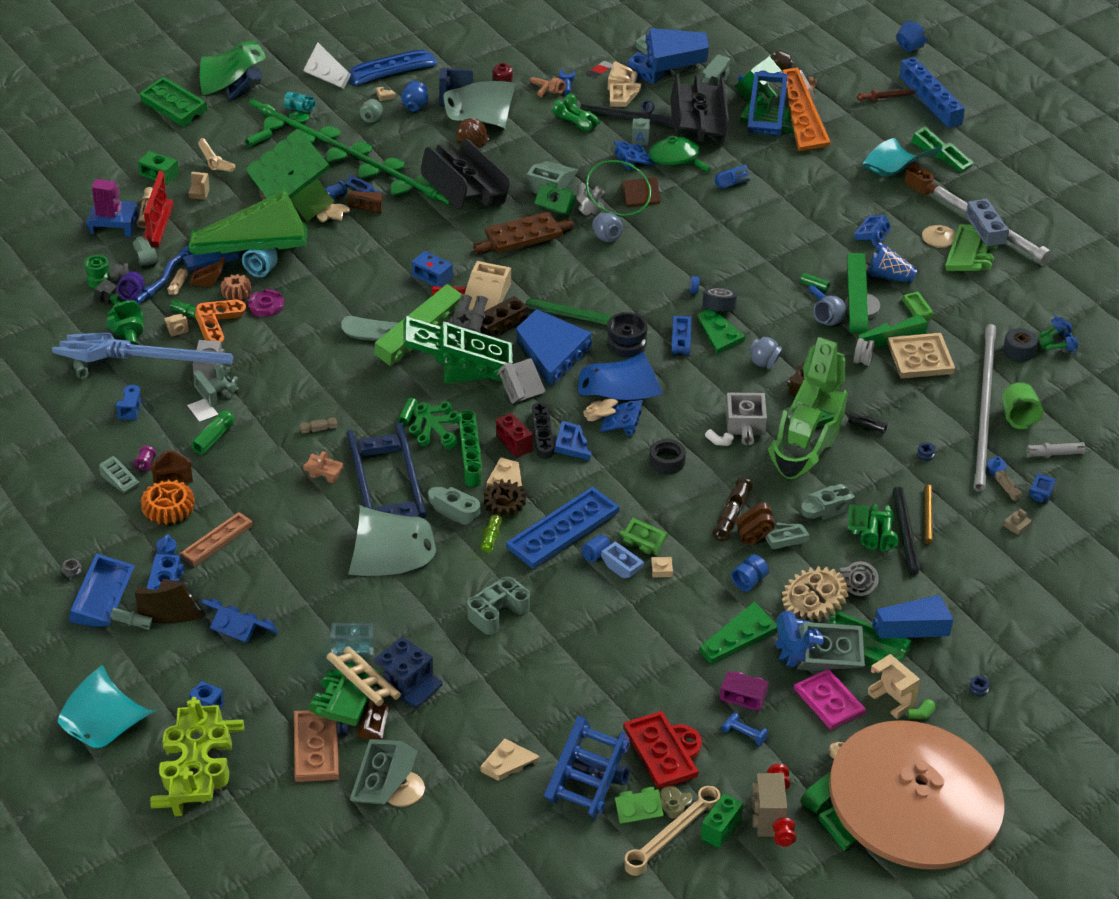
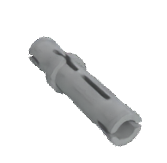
[1026,442,1085,458]

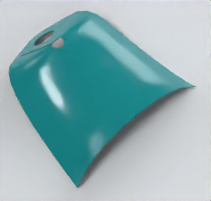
[861,138,943,177]
[57,665,164,748]

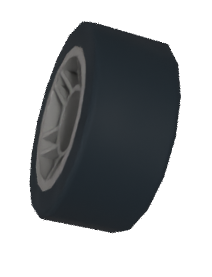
[702,287,737,311]

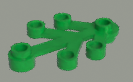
[409,401,461,450]

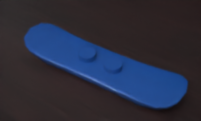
[348,50,437,85]

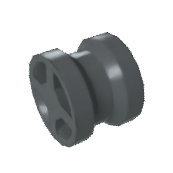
[113,263,129,282]

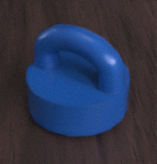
[156,534,177,555]

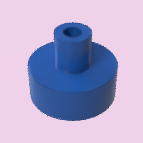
[986,456,1007,476]

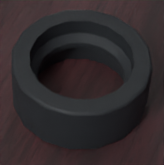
[649,439,686,474]

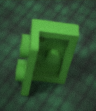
[619,518,668,556]
[615,787,664,825]

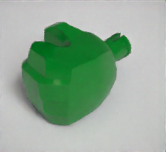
[106,300,144,345]

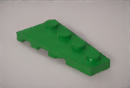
[699,601,778,665]

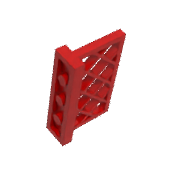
[143,171,174,247]

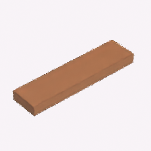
[180,512,253,567]

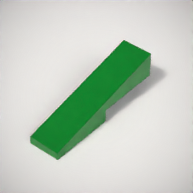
[911,126,974,172]
[857,314,928,349]

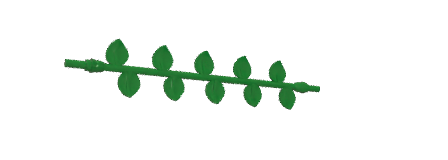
[249,99,452,205]

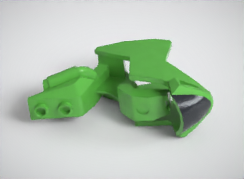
[768,337,848,479]

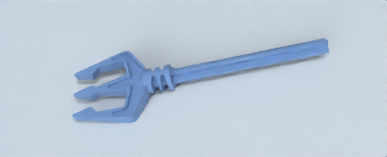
[52,332,233,365]

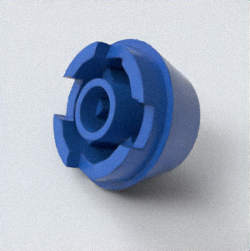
[896,20,928,52]

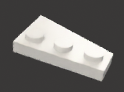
[303,42,351,89]

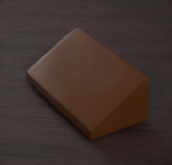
[357,698,389,740]

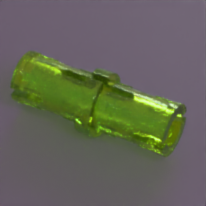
[481,515,502,552]

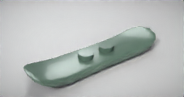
[341,316,442,341]

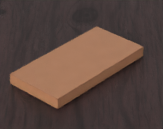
[294,710,339,782]

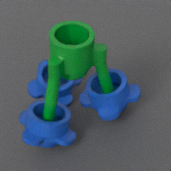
[1037,315,1079,354]

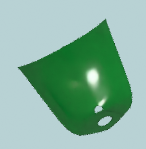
[200,41,266,96]

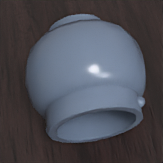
[592,213,623,242]
[813,296,846,326]
[749,337,783,369]

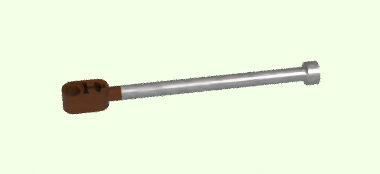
[904,164,1052,266]

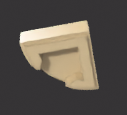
[376,87,396,101]

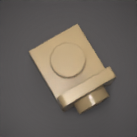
[164,314,189,337]

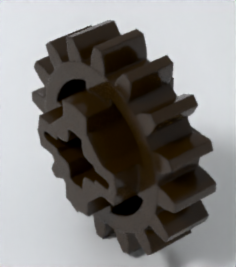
[484,479,526,518]

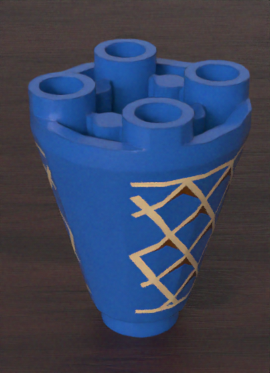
[866,242,917,283]

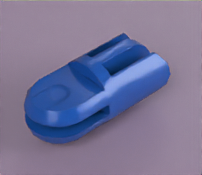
[715,164,750,188]

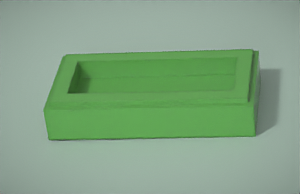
[902,292,934,320]

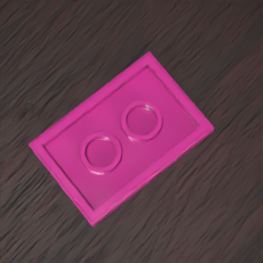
[794,669,866,730]

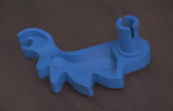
[776,611,824,668]

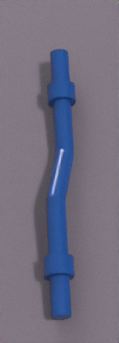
[134,246,193,304]

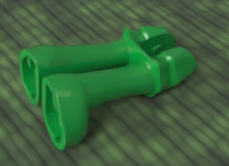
[552,93,600,132]
[860,504,898,552]

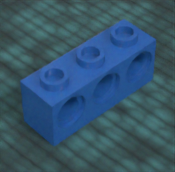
[147,554,184,590]

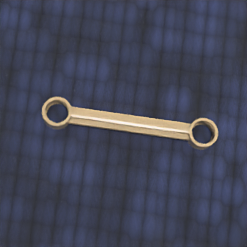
[624,786,720,876]

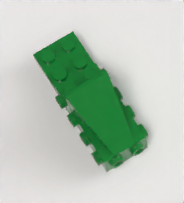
[403,316,513,383]

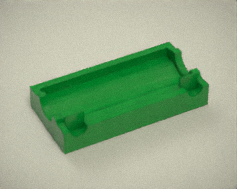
[139,76,208,127]
[828,610,911,667]

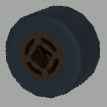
[1003,328,1038,362]

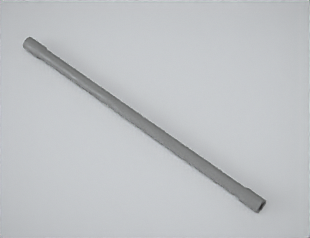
[974,324,996,492]

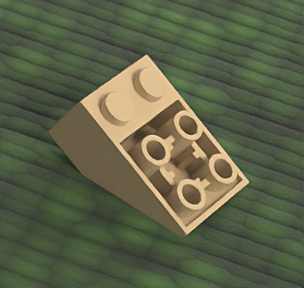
[464,261,511,311]

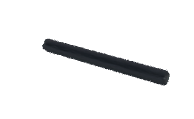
[580,103,673,127]
[892,487,920,575]

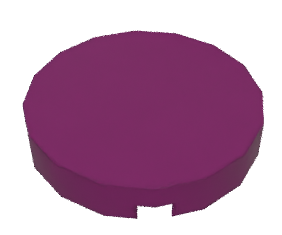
[248,289,284,317]

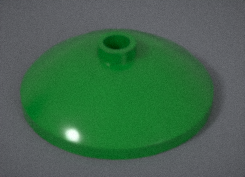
[649,136,699,165]

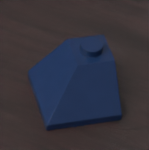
[226,65,262,101]

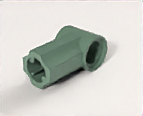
[133,236,158,267]

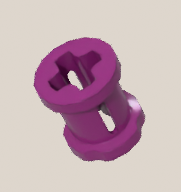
[134,445,156,471]

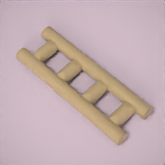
[327,646,401,706]

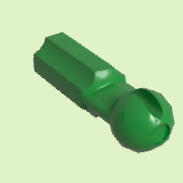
[191,410,235,455]

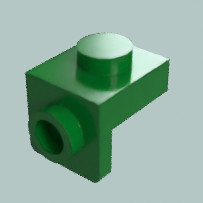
[847,504,869,534]

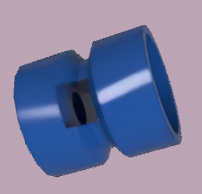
[731,554,769,592]

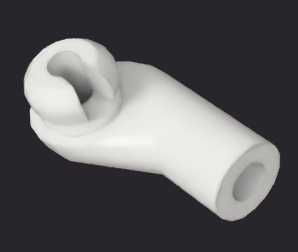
[705,429,734,446]

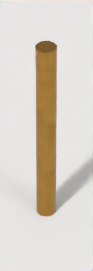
[924,484,933,544]

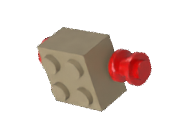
[750,764,796,847]

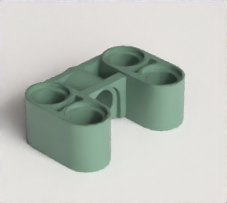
[467,576,530,635]

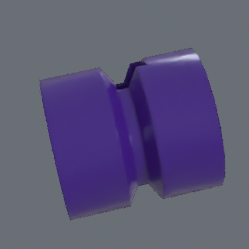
[117,271,145,300]

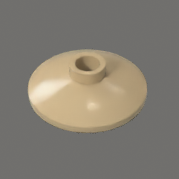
[922,225,956,248]
[387,772,425,807]

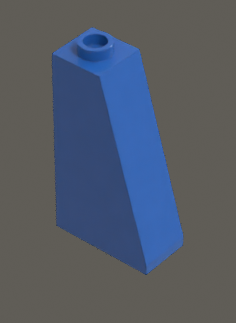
[872,595,954,638]

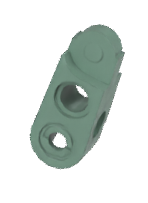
[702,55,730,86]
[801,484,855,520]
[428,487,480,525]

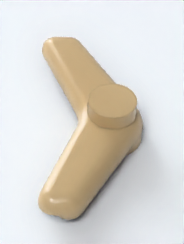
[198,138,235,172]

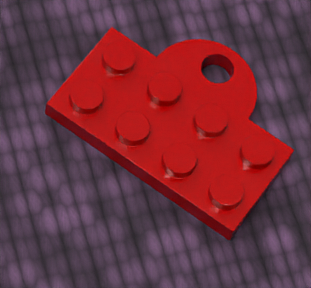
[623,711,702,790]

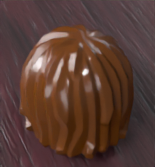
[456,118,489,147]

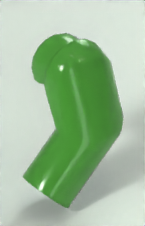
[907,699,936,720]

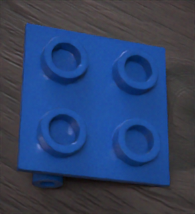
[614,141,655,170]
[600,400,643,436]

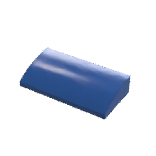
[69,553,135,626]

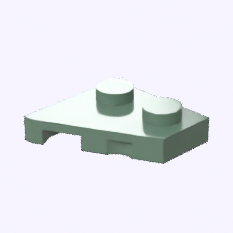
[764,523,810,549]

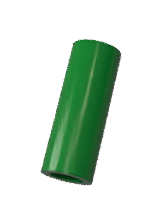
[245,128,272,148]
[800,273,830,292]
[398,398,418,426]

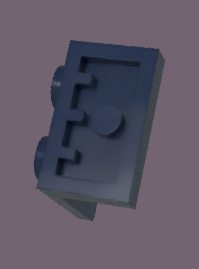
[439,68,473,107]
[374,637,433,698]
[383,671,443,708]

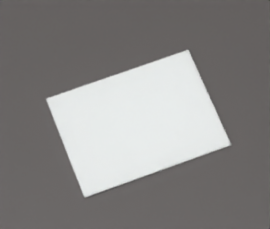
[187,399,218,422]

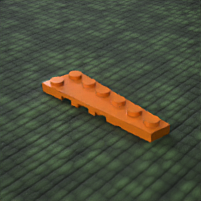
[782,67,830,151]

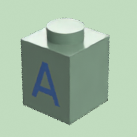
[632,118,650,145]

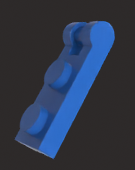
[672,316,691,356]

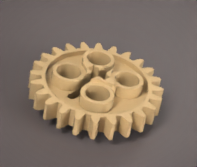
[782,566,848,623]

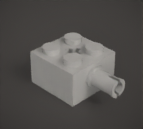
[726,393,767,445]

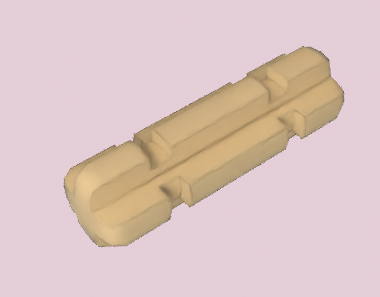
[167,268,188,296]

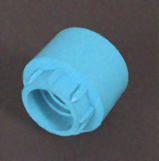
[242,242,278,277]

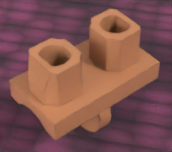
[303,451,343,483]

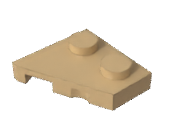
[610,83,641,108]
[487,458,522,487]

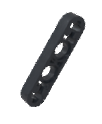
[531,402,554,459]

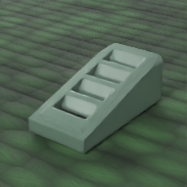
[99,456,140,494]

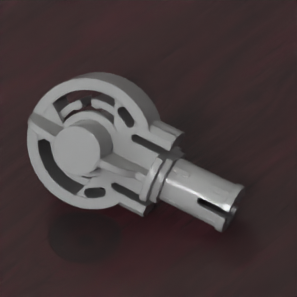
[576,183,605,216]
[840,561,879,596]

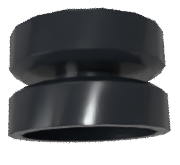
[607,312,648,357]

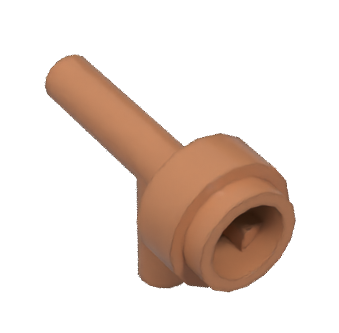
[530,77,565,97]

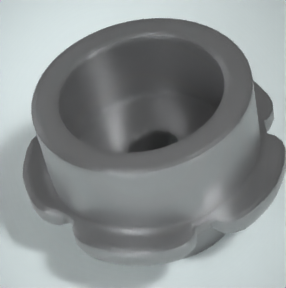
[62,559,82,577]

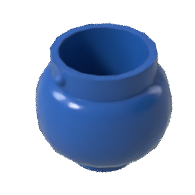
[401,81,429,112]

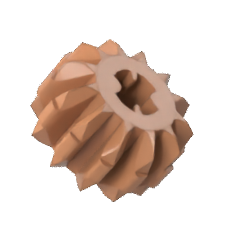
[221,274,251,301]

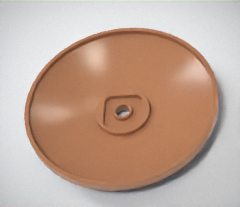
[829,721,1004,869]

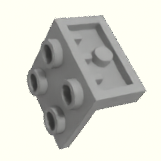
[498,358,545,404]

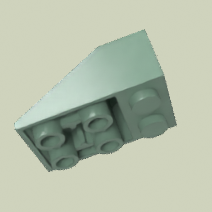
[526,161,578,199]

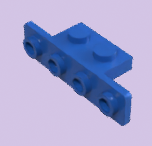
[201,598,279,644]

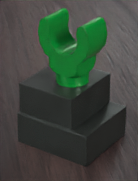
[93,279,126,305]

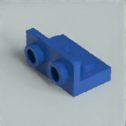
[854,215,891,247]

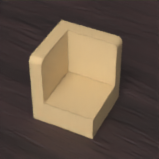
[189,172,210,200]

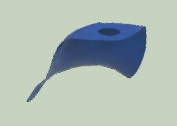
[578,351,663,400]

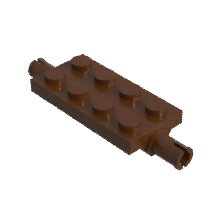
[473,212,573,254]

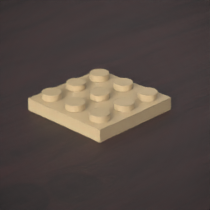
[887,333,955,379]

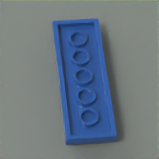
[506,486,620,569]

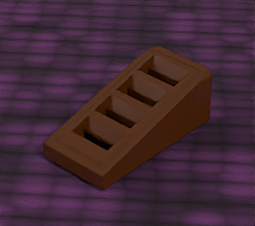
[348,191,383,213]

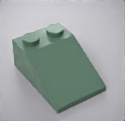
[797,622,865,671]
[350,739,418,805]

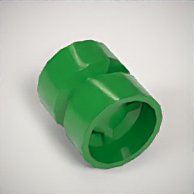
[85,255,111,289]

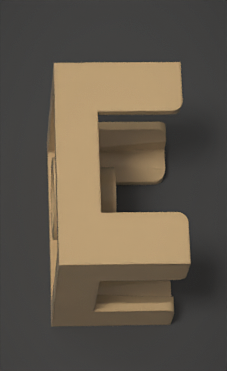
[868,654,920,719]

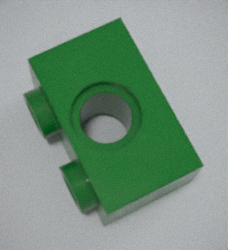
[138,151,179,185]
[534,183,576,216]
[701,793,743,849]

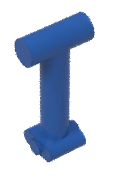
[721,713,768,746]

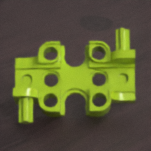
[150,697,244,816]

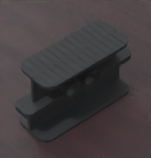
[670,74,729,145]
[421,139,510,209]

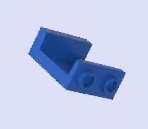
[87,201,138,237]

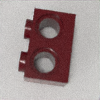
[496,413,532,458]

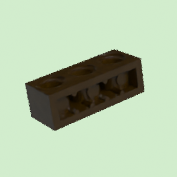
[480,296,528,338]

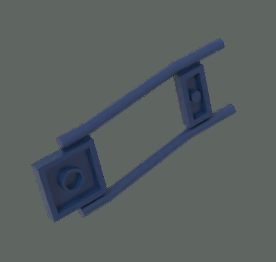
[346,423,427,518]

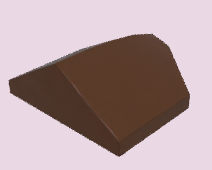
[189,257,225,287]
[151,450,193,484]

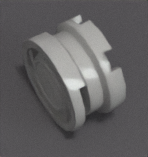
[854,338,874,366]

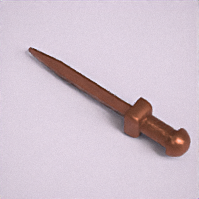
[857,89,916,102]

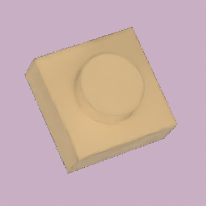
[651,557,673,577]

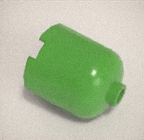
[1001,383,1043,429]

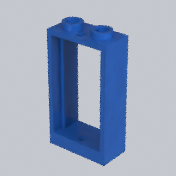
[748,70,788,136]

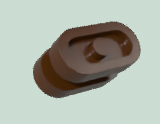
[736,503,775,545]

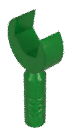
[683,158,712,173]

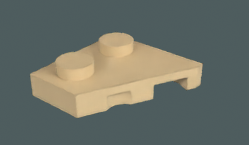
[481,739,539,781]

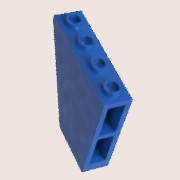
[645,28,709,72]
[516,309,592,386]

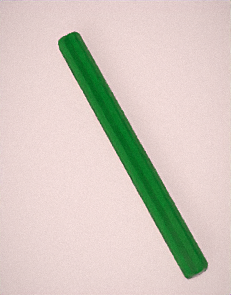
[526,298,613,325]

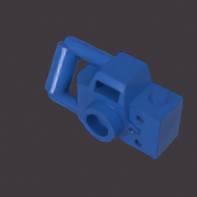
[345,175,382,193]

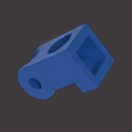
[116,385,141,420]

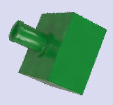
[734,56,781,101]

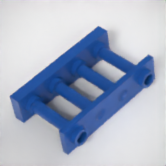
[544,716,630,819]

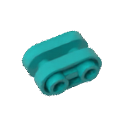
[284,92,316,112]

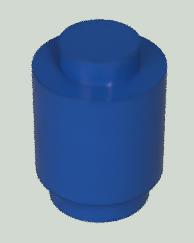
[582,535,611,562]

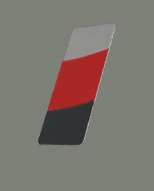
[586,61,613,78]

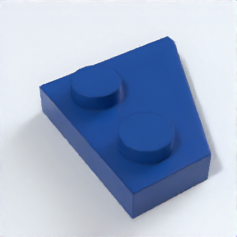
[554,421,591,461]

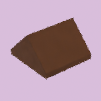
[620,177,660,207]

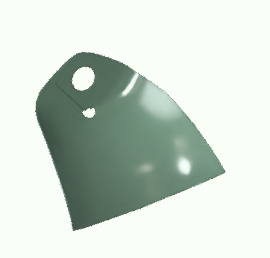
[443,81,516,129]
[348,504,436,576]

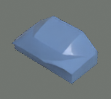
[601,541,644,578]

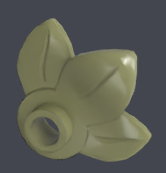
[660,786,693,818]

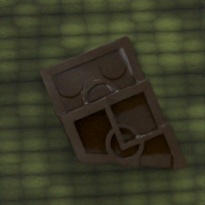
[135,579,204,623]

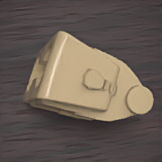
[608,62,638,90]

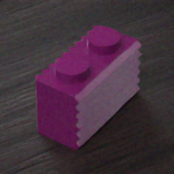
[91,179,122,218]
[720,670,769,711]

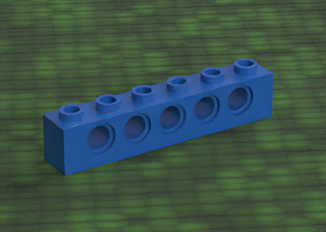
[899,57,965,128]

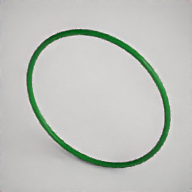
[586,160,651,217]

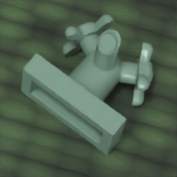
[193,364,239,407]

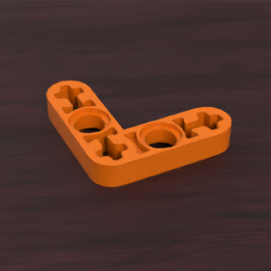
[194,300,246,346]

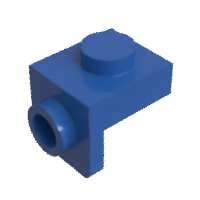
[1029,473,1056,502]

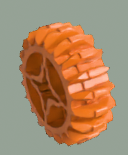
[141,479,195,525]

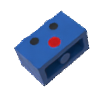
[412,251,453,288]

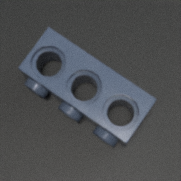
[966,199,1009,247]

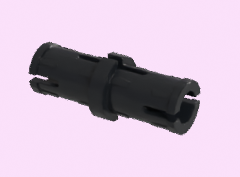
[848,412,888,435]

